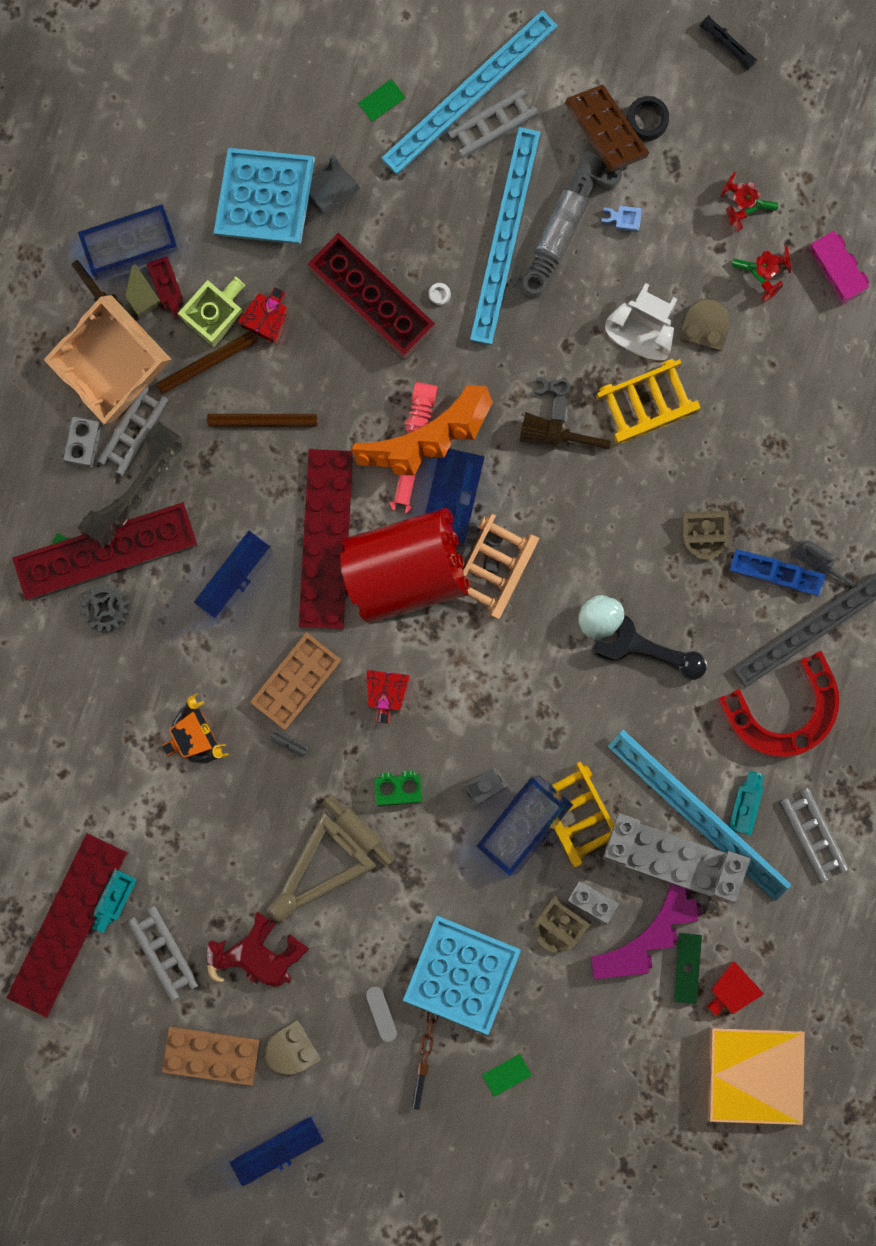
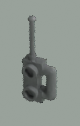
[790,540,857,588]

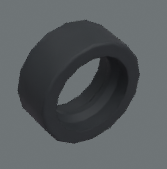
[627,96,669,141]

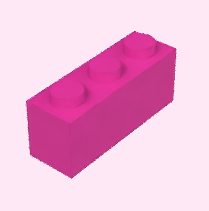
[809,231,869,305]

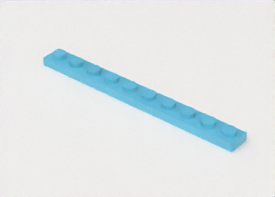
[382,10,558,175]
[470,127,540,346]
[608,730,792,901]

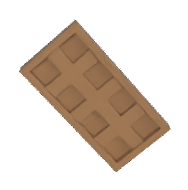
[250,632,342,731]
[162,1027,260,1086]

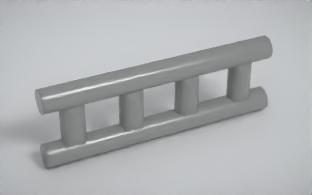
[447,88,539,158]
[97,387,168,476]
[780,788,849,883]
[127,906,199,1001]

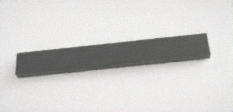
[733,573,876,688]

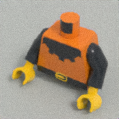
[162,693,229,764]

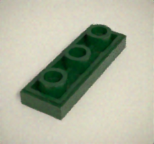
[673,933,702,1004]

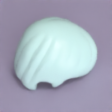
[579,595,624,641]

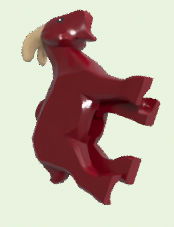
[206,911,310,987]

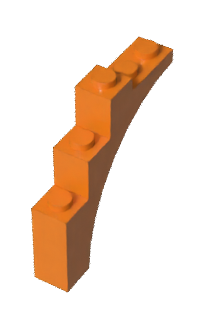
[351,385,493,476]

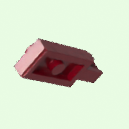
[147,256,184,320]

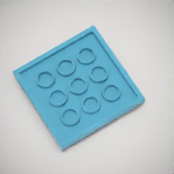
[214,148,315,245]
[403,915,521,1036]

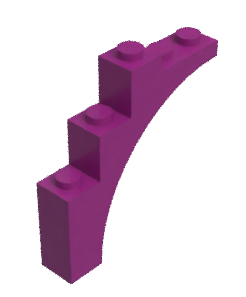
[591,883,702,979]

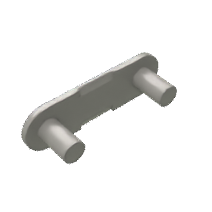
[366,987,397,1042]

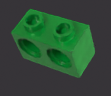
[374,771,422,807]

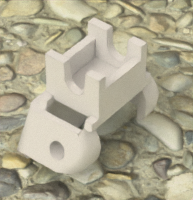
[605,283,677,361]

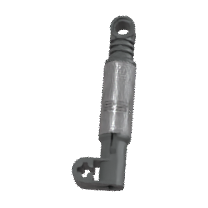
[522,152,622,298]

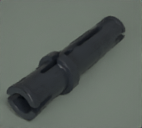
[700,15,758,70]

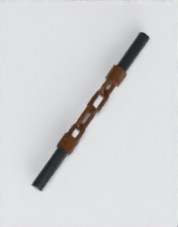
[411,1011,438,1110]

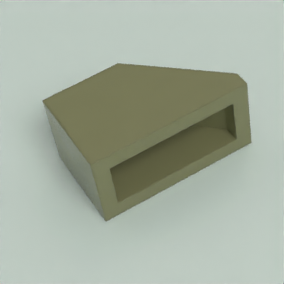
[125,264,162,320]

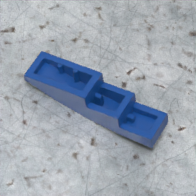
[730,549,826,597]

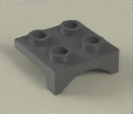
[309,155,360,214]

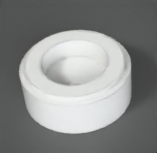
[428,283,451,306]

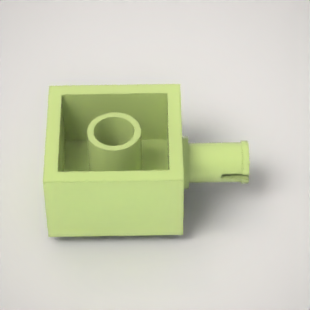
[178,277,245,348]

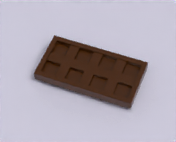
[565,84,649,172]

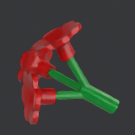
[720,172,778,232]
[732,245,792,303]

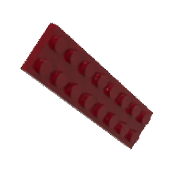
[299,449,353,630]
[12,502,198,601]
[6,833,128,1018]

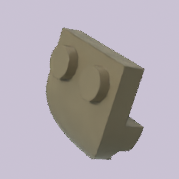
[679,298,730,351]
[683,511,730,560]
[535,895,592,953]
[264,1020,321,1077]

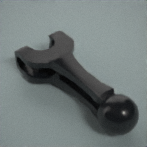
[591,615,707,680]

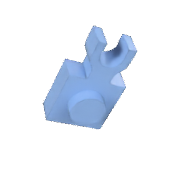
[601,206,643,232]

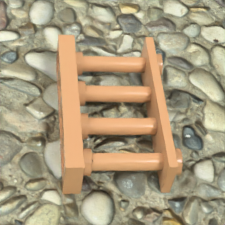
[462,514,540,619]

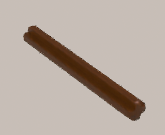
[157,331,258,394]
[207,414,318,427]

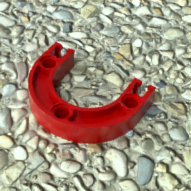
[717,651,839,758]

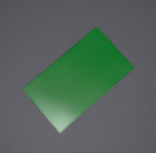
[358,79,406,122]
[482,1054,532,1097]

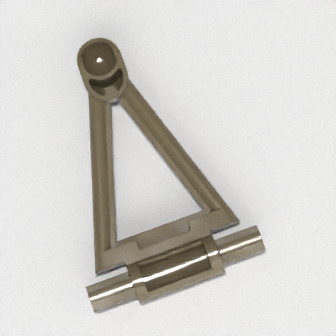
[267,794,396,923]

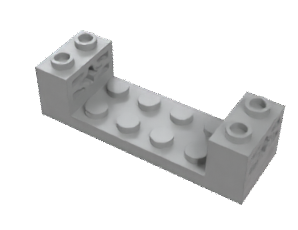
[602,813,751,904]

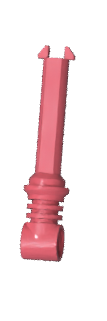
[390,381,438,513]

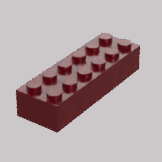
[307,232,435,361]

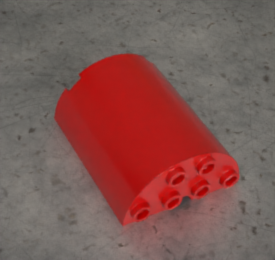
[340,508,470,624]

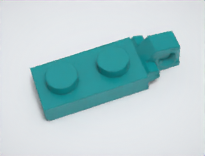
[729,771,764,836]
[91,869,136,933]

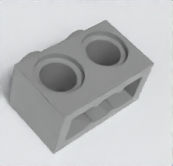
[61,417,101,469]
[567,881,619,924]

